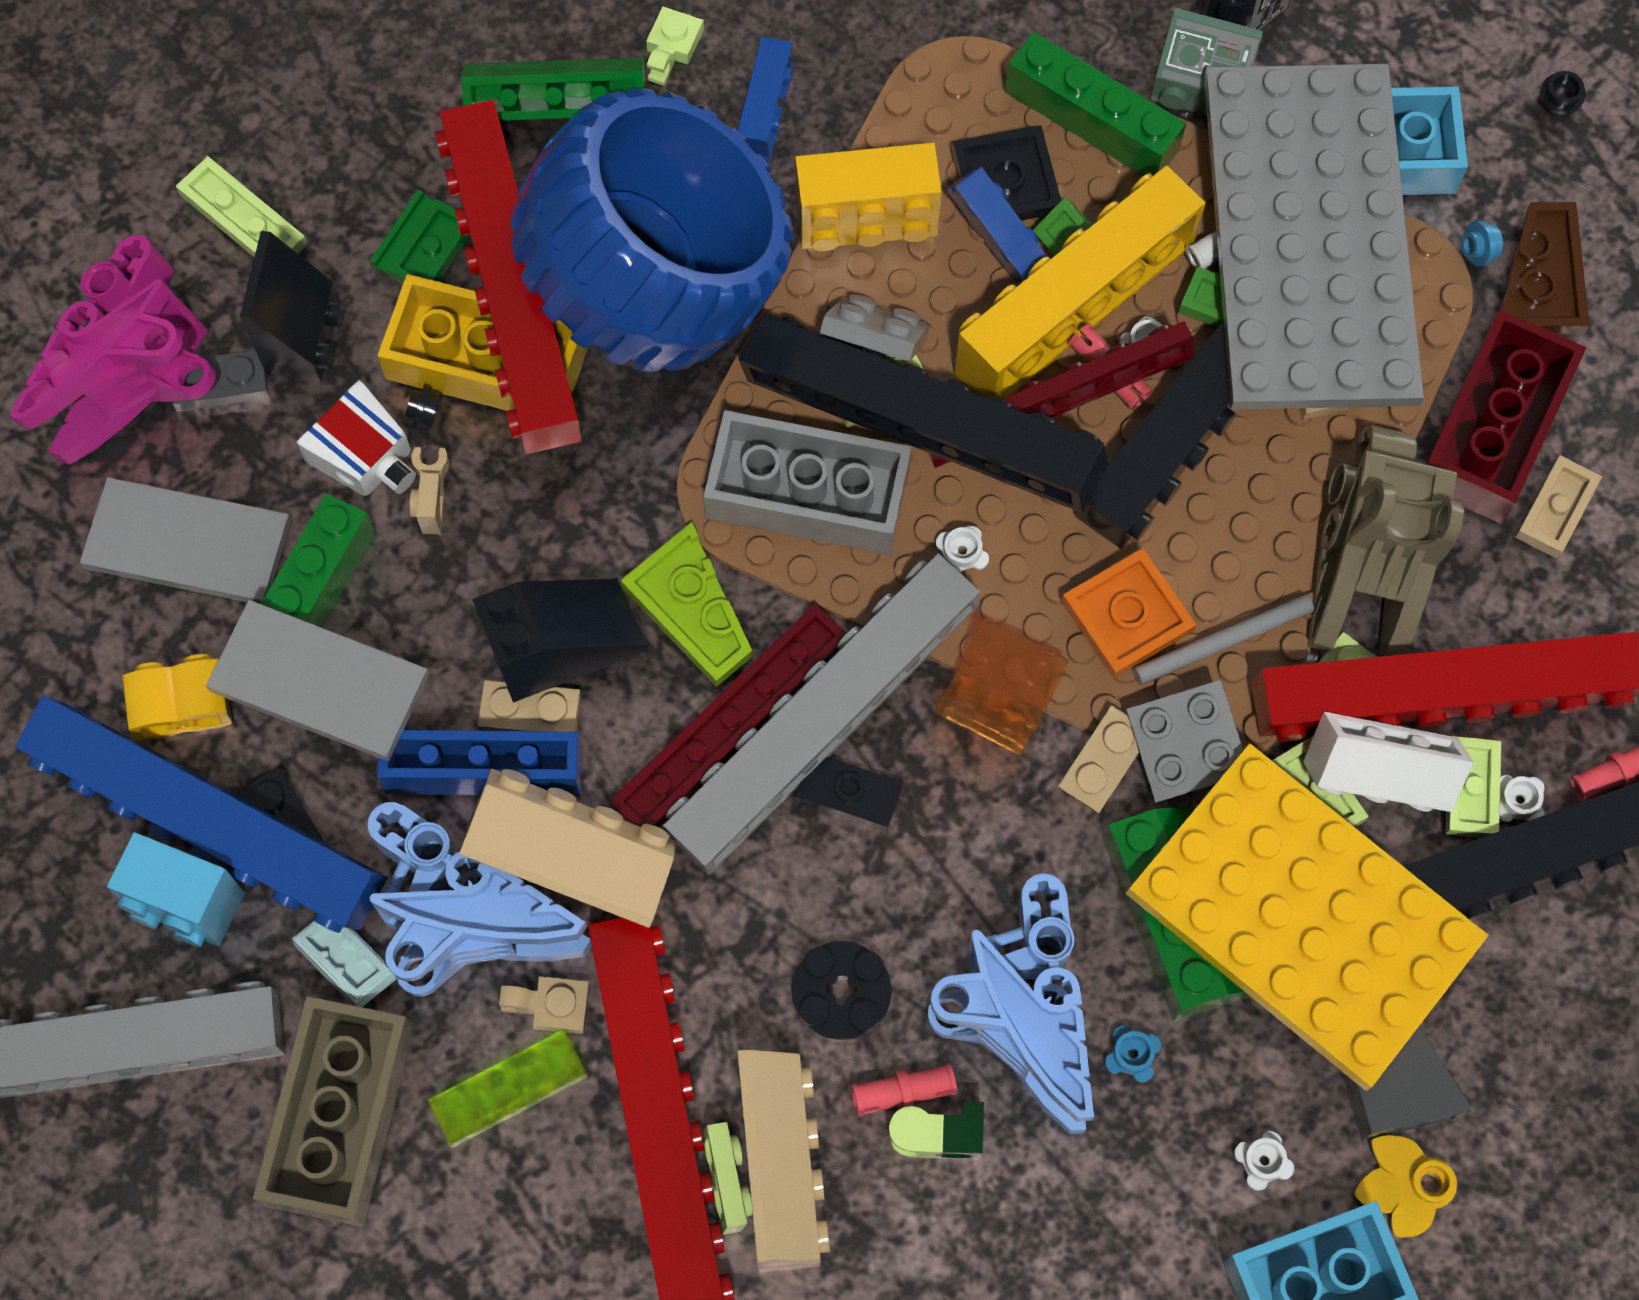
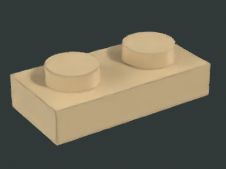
[1515,455,1602,559]
[478,680,581,732]
[1058,705,1140,814]

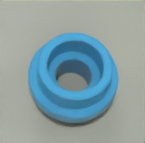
[1461,220,1503,267]

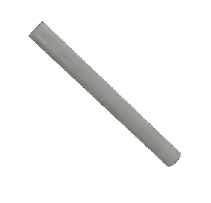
[1133,594,1314,685]

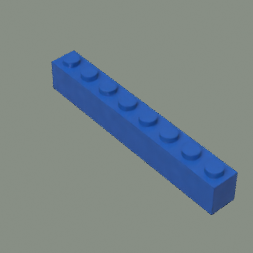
[15,695,388,933]

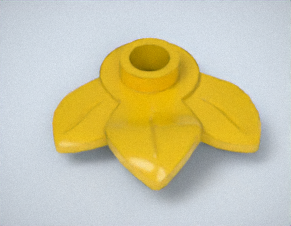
[1354,1135,1457,1238]

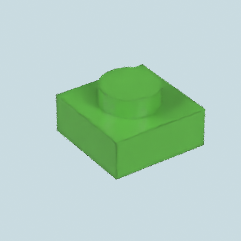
[1033,197,1093,256]
[1179,266,1223,328]

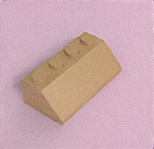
[459,768,676,928]
[737,1050,830,1273]

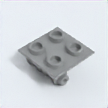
[1127,680,1243,803]

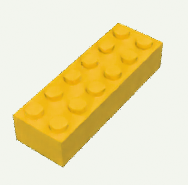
[954,165,1206,399]

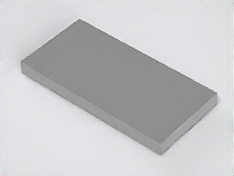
[79,477,291,604]
[206,600,430,762]

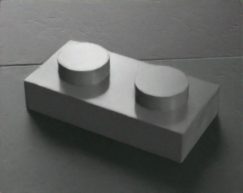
[173,350,270,412]

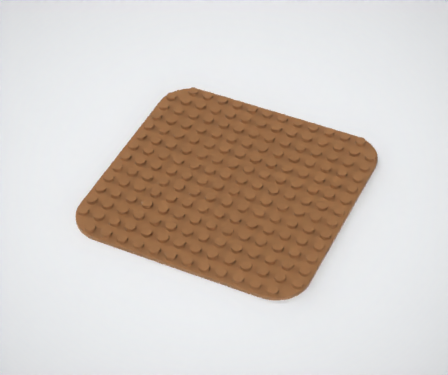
[677,36,1473,757]

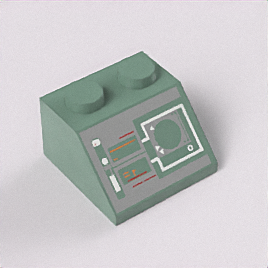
[1151,8,1263,117]

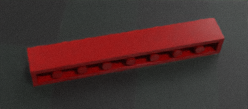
[434,99,581,455]
[1251,631,1639,742]
[588,917,735,1300]

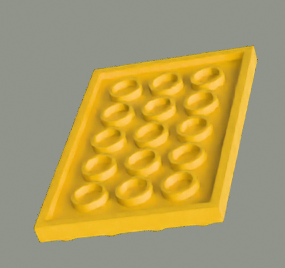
[1125,743,1489,1091]

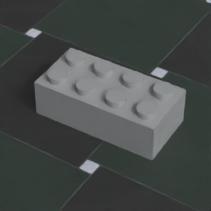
[703,410,912,555]

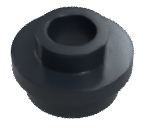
[1540,71,1586,115]
[405,383,441,430]

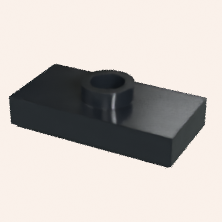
[795,757,904,831]

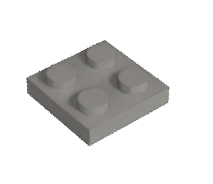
[820,294,931,362]

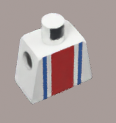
[297,380,416,496]

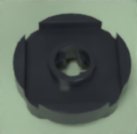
[792,941,892,1044]

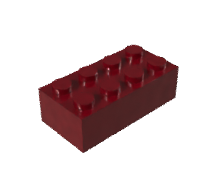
[1425,309,1587,524]

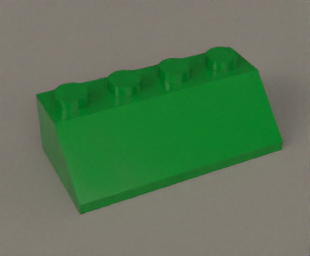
[1103,806,1249,1022]

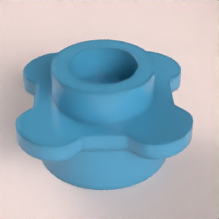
[1105,1026,1161,1083]

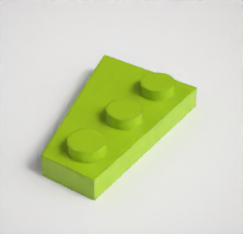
[621,522,752,687]

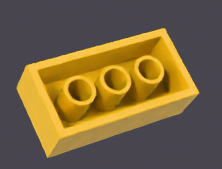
[377,274,588,411]

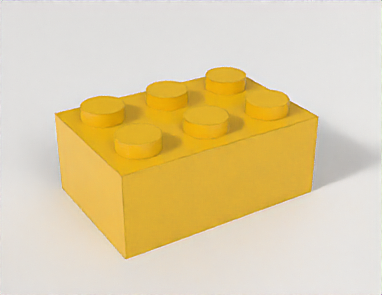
[795,142,942,252]

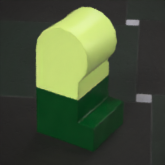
[888,1101,984,1160]

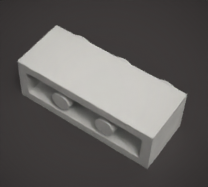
[1304,712,1474,812]

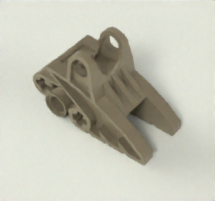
[1308,424,1464,657]

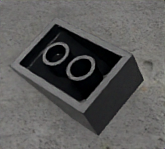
[240,231,345,385]
[472,578,649,703]

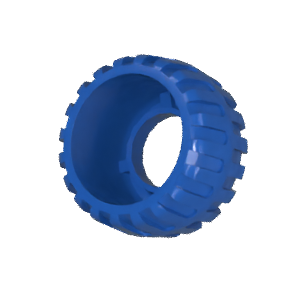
[510,88,793,372]

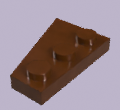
[1500,202,1590,334]

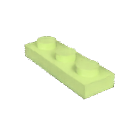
[176,156,308,257]

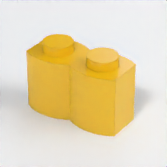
[122,654,233,740]

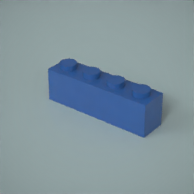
[377,730,583,796]

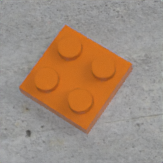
[1061,548,1196,678]

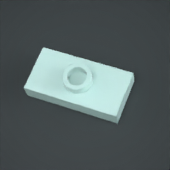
[292,921,396,1007]

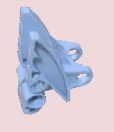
[368,802,592,997]
[927,873,1094,1134]

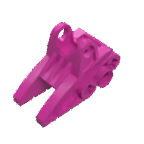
[9,235,216,465]

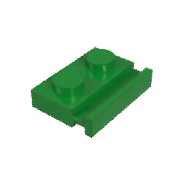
[369,189,470,285]

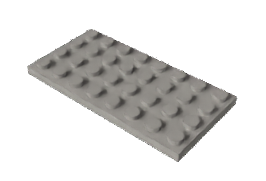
[1204,64,1424,410]

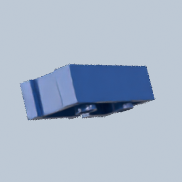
[738,36,793,166]
[946,167,1047,282]

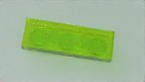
[428,1029,588,1148]

